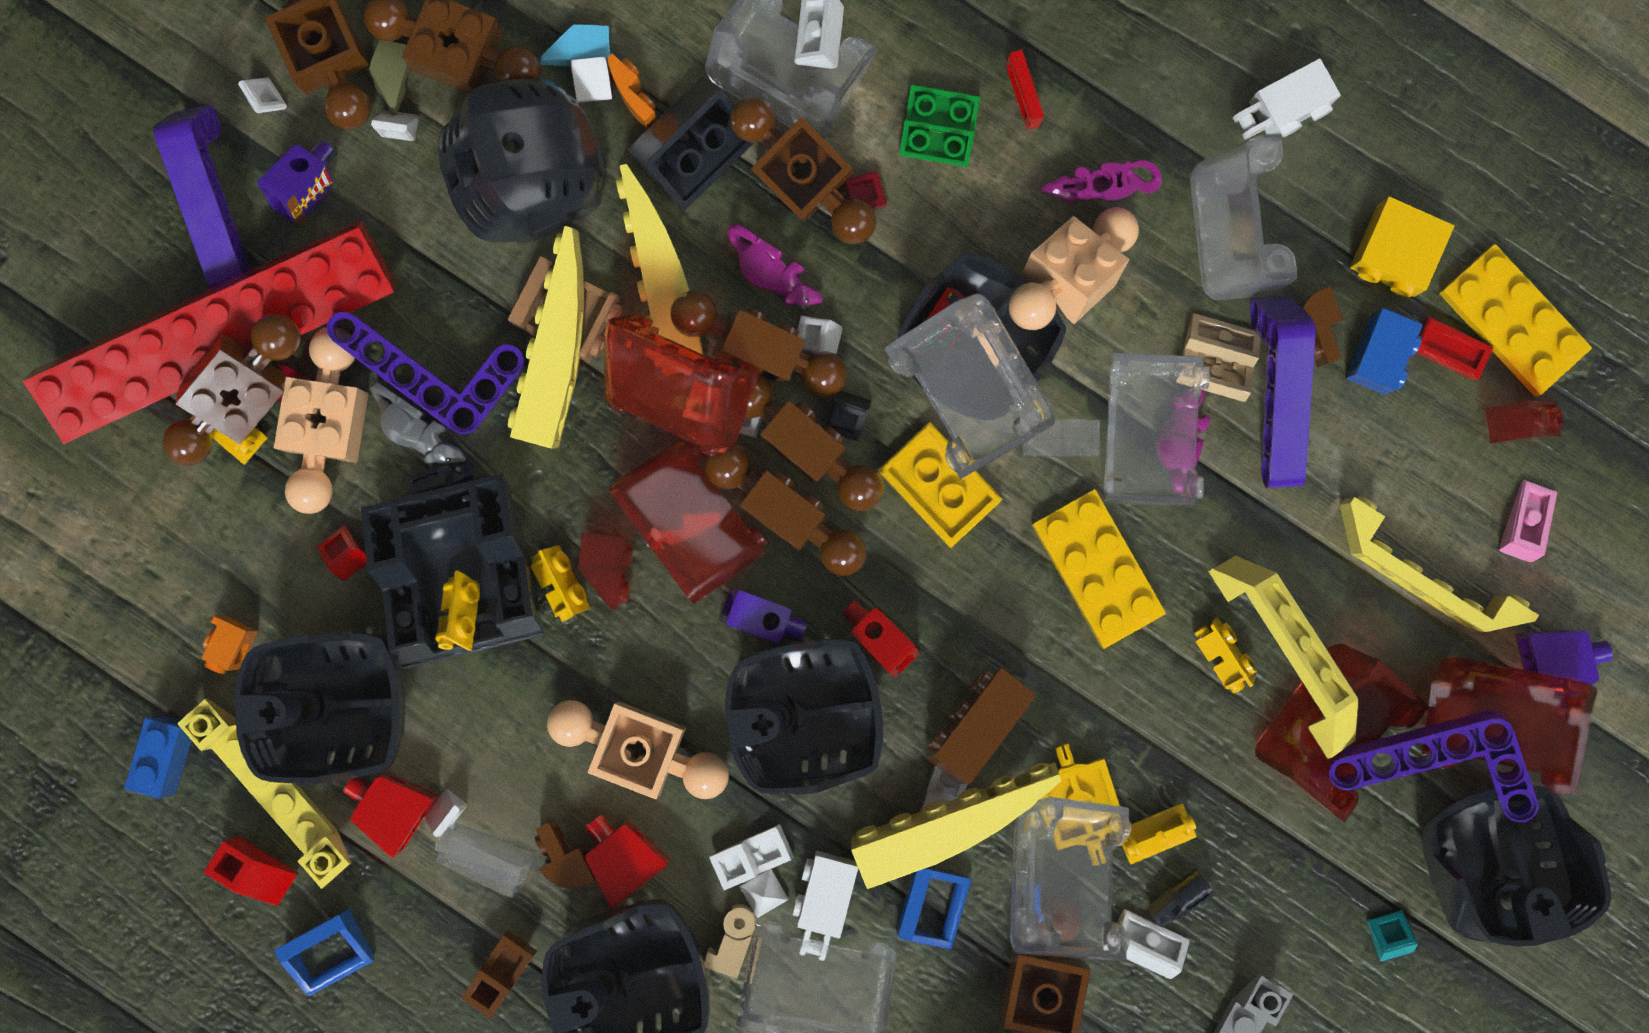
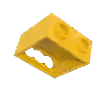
[1350,197,1455,298]

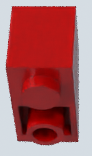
[203,835,299,905]

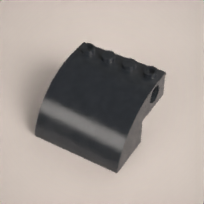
[361,473,544,670]

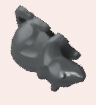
[370,381,466,464]

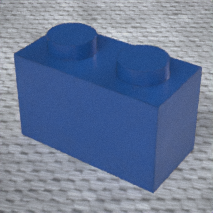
[1345,308,1423,395]
[124,715,192,799]

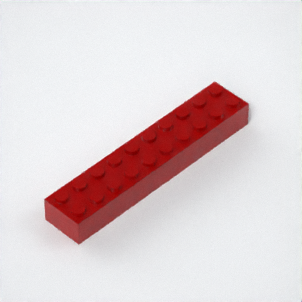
[23,219,396,444]

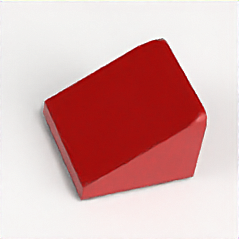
[316,525,367,580]

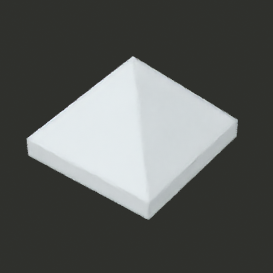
[238,77,287,113]
[739,869,789,918]

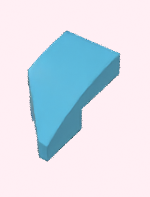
[539,25,610,67]

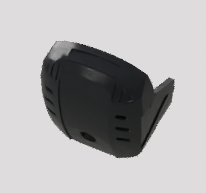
[438,78,605,243]
[897,253,1066,421]
[234,632,405,785]
[725,639,883,795]
[1422,785,1611,947]
[541,899,710,1033]

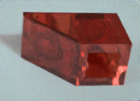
[1486,401,1564,443]
[578,533,634,610]

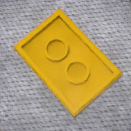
[877,422,1003,548]

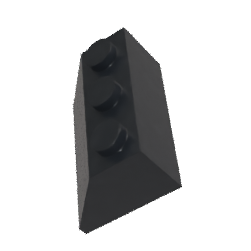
[626,77,754,211]

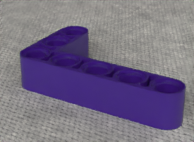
[154,104,250,288]
[1250,296,1316,488]
[327,312,525,434]
[1328,710,1538,822]

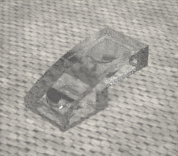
[1023,419,1100,457]

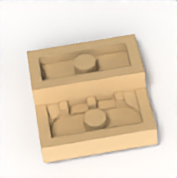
[1177,313,1261,402]

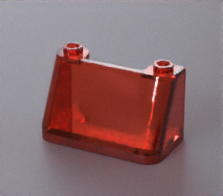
[603,314,760,456]
[607,439,767,605]
[1255,643,1430,823]
[1422,657,1597,795]

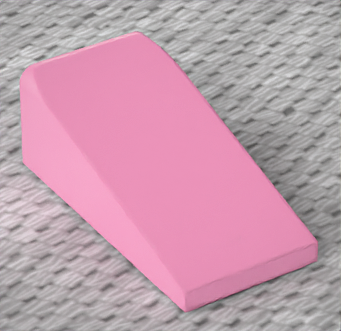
[1499,480,1557,562]

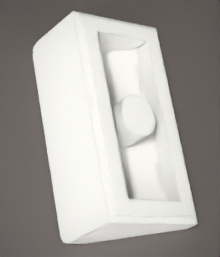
[794,0,844,69]
[1107,909,1190,979]

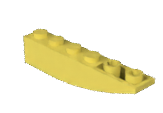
[616,164,707,379]
[508,226,584,449]
[851,763,1062,889]

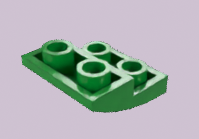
[899,85,981,168]

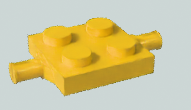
[1040,743,1127,866]

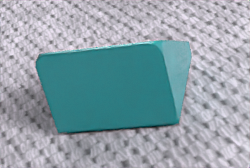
[1367,910,1418,961]

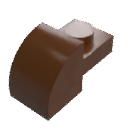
[1299,286,1343,368]
[535,818,596,889]
[461,930,537,1019]

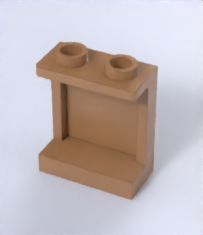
[508,256,623,363]

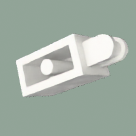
[1233,59,1341,140]
[793,851,858,961]

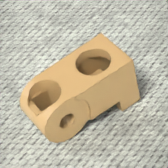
[704,904,756,979]

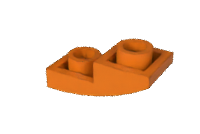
[607,54,657,130]

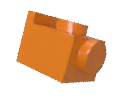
[201,616,258,674]

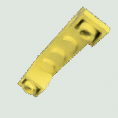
[1340,496,1539,632]
[1208,556,1358,759]
[177,699,351,889]

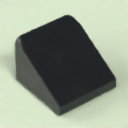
[826,391,871,441]

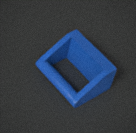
[896,866,972,949]
[274,909,374,996]

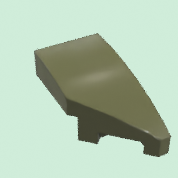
[369,40,410,115]

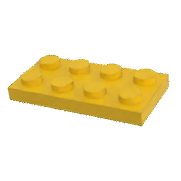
[1439,244,1592,397]
[1032,489,1166,649]

